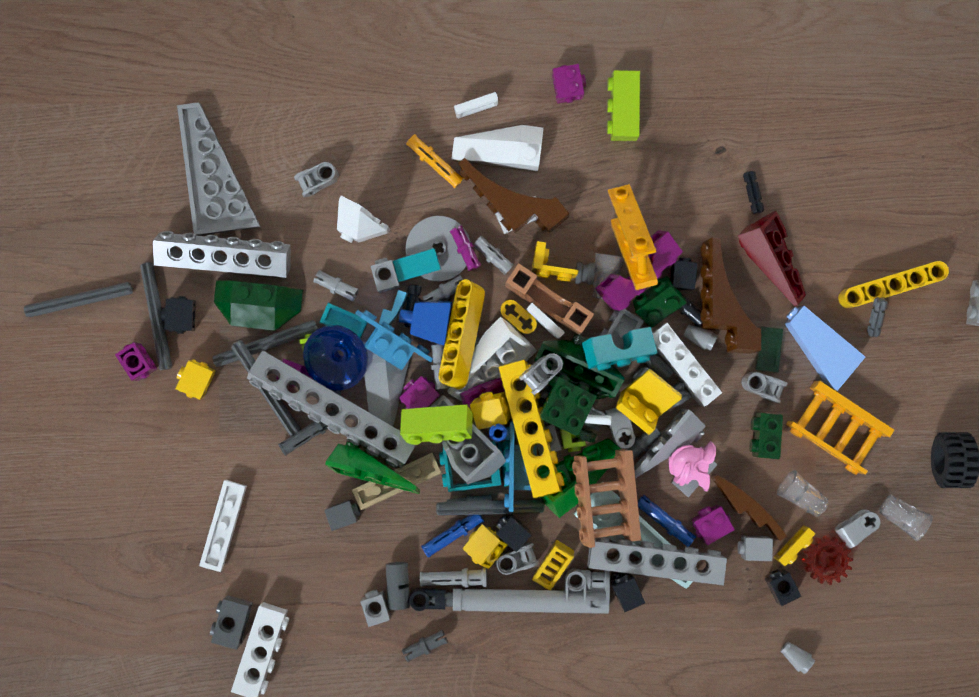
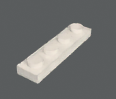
[199,480,247,572]

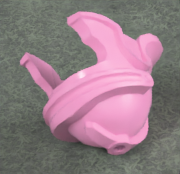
[668,441,716,491]

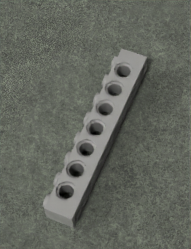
[247,350,415,468]

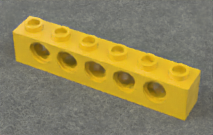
[499,360,564,498]

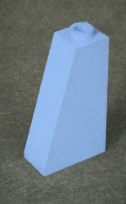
[785,306,865,391]

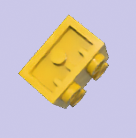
[531,241,578,281]
[616,369,682,435]

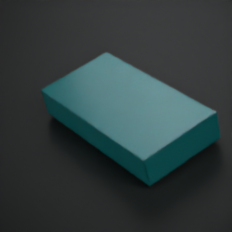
[393,248,442,282]
[319,302,368,340]

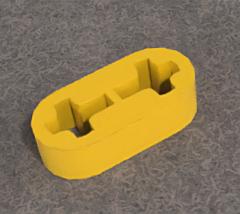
[500,300,537,334]

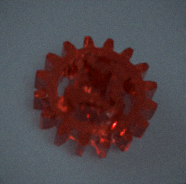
[802,535,853,585]

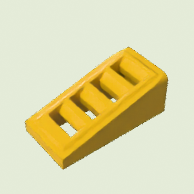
[532,540,574,590]

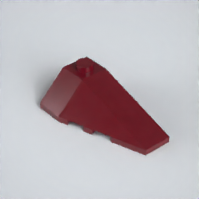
[738,211,806,306]

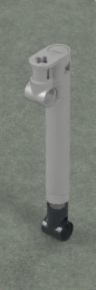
[409,568,610,614]

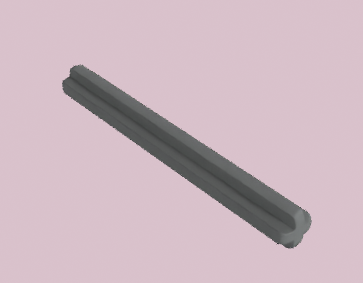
[140,263,172,370]
[24,282,133,317]
[213,320,318,367]
[231,340,301,436]
[436,500,545,516]

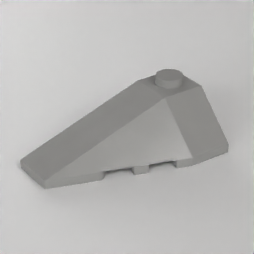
[362,342,409,426]

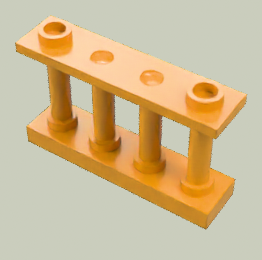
[608,184,658,290]
[786,381,894,475]

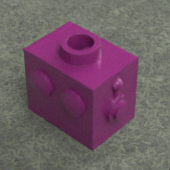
[552,64,586,104]
[115,342,157,381]
[399,376,441,409]
[691,505,735,545]

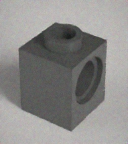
[324,499,361,531]

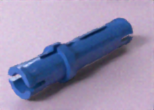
[489,424,507,442]
[637,494,696,547]
[421,515,484,558]

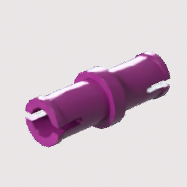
[450,225,481,271]

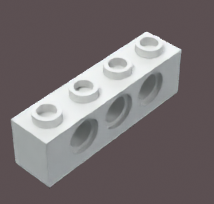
[652,323,722,407]
[231,602,289,697]

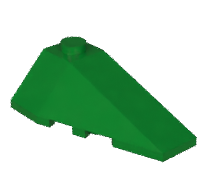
[539,438,621,518]
[325,442,420,494]

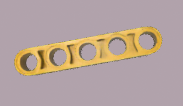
[838,261,949,308]
[439,279,485,390]

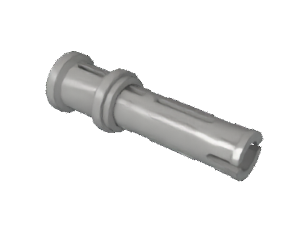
[420,567,487,588]

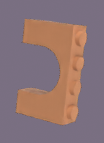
[505,263,594,335]

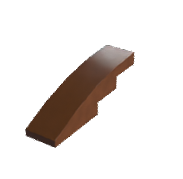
[710,474,787,541]

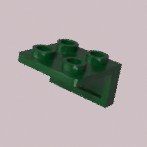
[540,374,597,435]

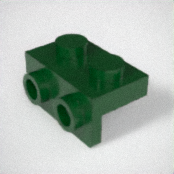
[633,276,687,328]
[749,413,783,459]

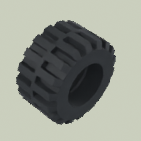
[931,432,979,488]

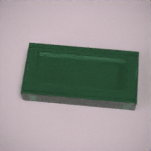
[755,326,783,372]

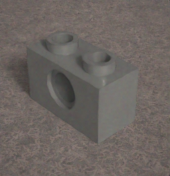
[210,595,253,650]

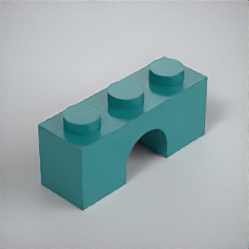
[582,327,658,371]

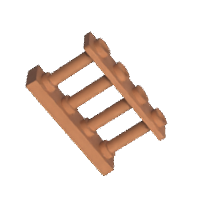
[572,449,641,548]

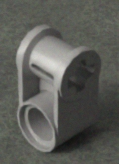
[294,162,339,197]
[519,353,563,395]
[741,372,788,404]
[605,408,635,449]
[834,509,880,549]
[496,542,540,575]

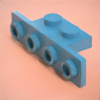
[355,310,433,370]
[504,421,537,513]

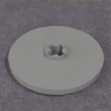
[406,216,471,282]

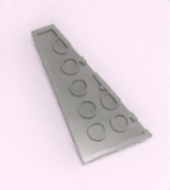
[177,102,261,236]

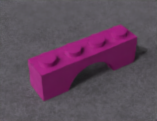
[595,230,683,311]

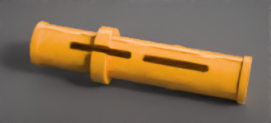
[406,134,464,188]

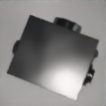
[161,296,196,334]

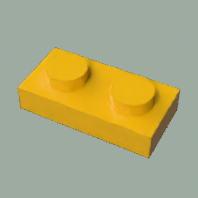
[774,525,815,566]

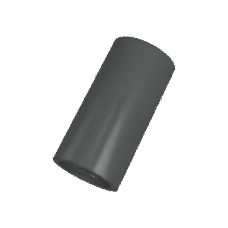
[386,562,410,610]

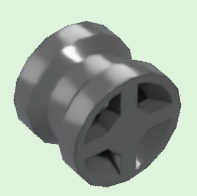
[575,262,595,285]
[672,381,692,408]

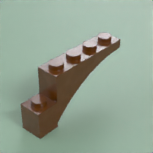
[458,158,570,233]
[700,237,761,354]

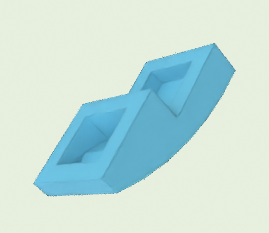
[379,290,408,325]

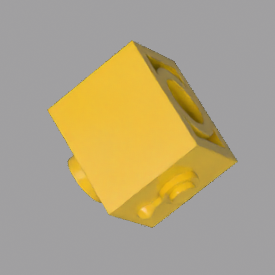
[176,360,216,400]
[470,392,512,429]
[462,525,508,569]

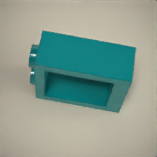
[439,440,501,492]

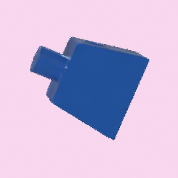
[399,301,452,345]

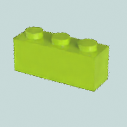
[607,70,640,141]
[400,404,473,445]

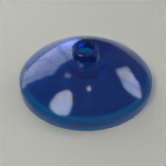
[303,325,368,391]

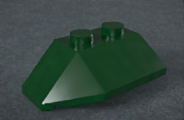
[214,280,304,331]
[534,340,625,399]

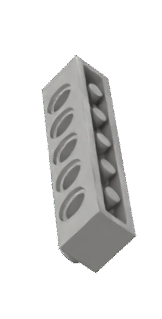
[153,231,291,278]
[587,537,727,586]

